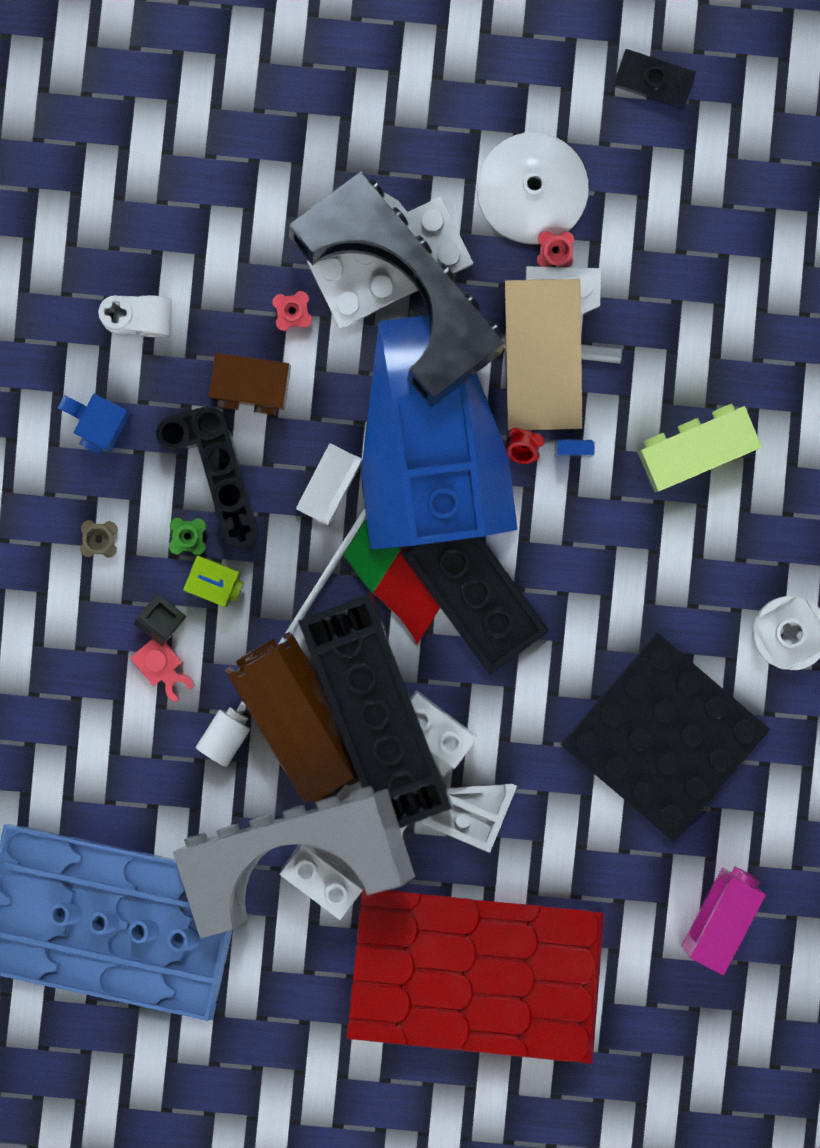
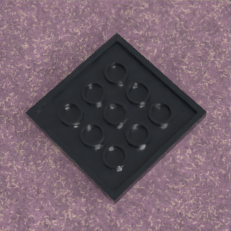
[560,632,770,842]

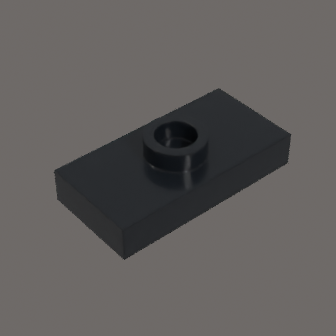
[613,49,696,109]

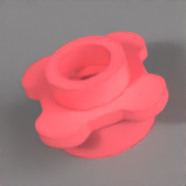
[537,231,574,267]
[272,291,312,331]

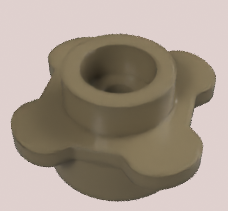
[80,520,118,558]

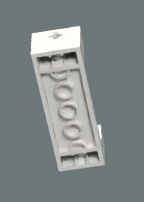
[280,690,477,920]

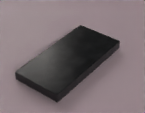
[402,537,549,675]

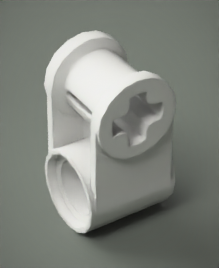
[98,295,172,338]

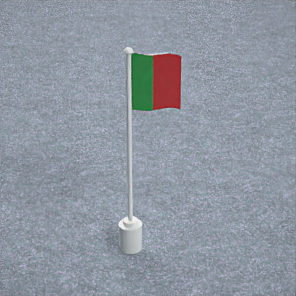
[195,507,440,767]

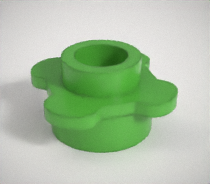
[169,518,207,555]

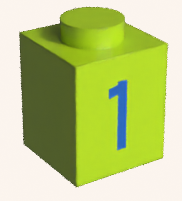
[183,555,244,607]

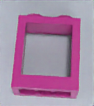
[681,866,766,976]

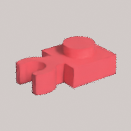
[130,639,195,702]

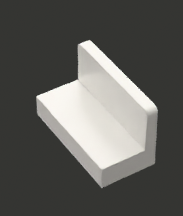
[296,443,363,526]

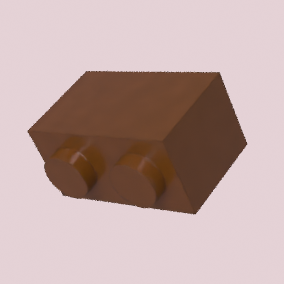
[209,353,291,416]

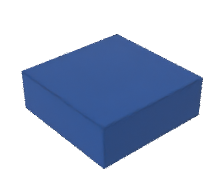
[554,439,595,457]

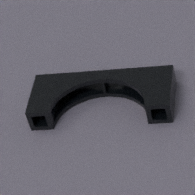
[289,172,504,408]

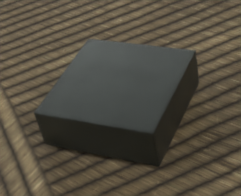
[133,593,187,646]

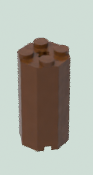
[225,632,359,806]

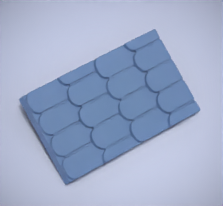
[0,824,232,1021]

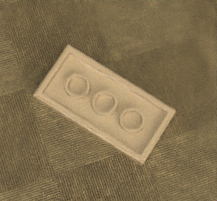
[505,278,582,430]

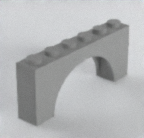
[173,786,415,938]

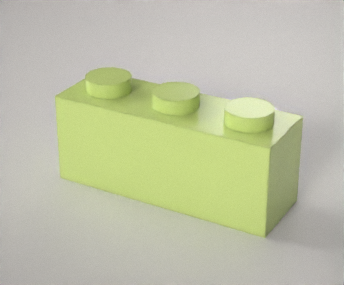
[638,403,762,493]

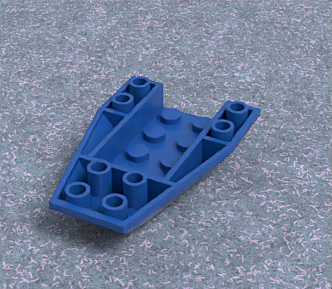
[361,315,518,549]

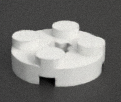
[752,596,820,670]

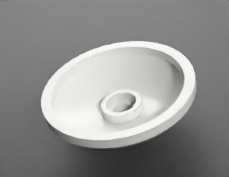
[477,132,589,245]

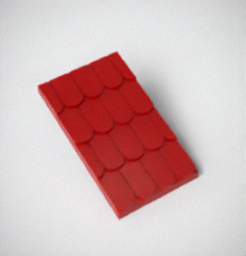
[347,888,604,1064]

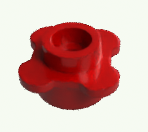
[504,427,545,464]

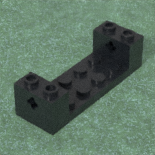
[298,593,452,828]

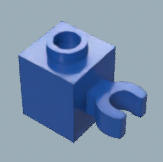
[58,393,131,454]

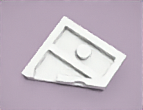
[420,784,517,853]

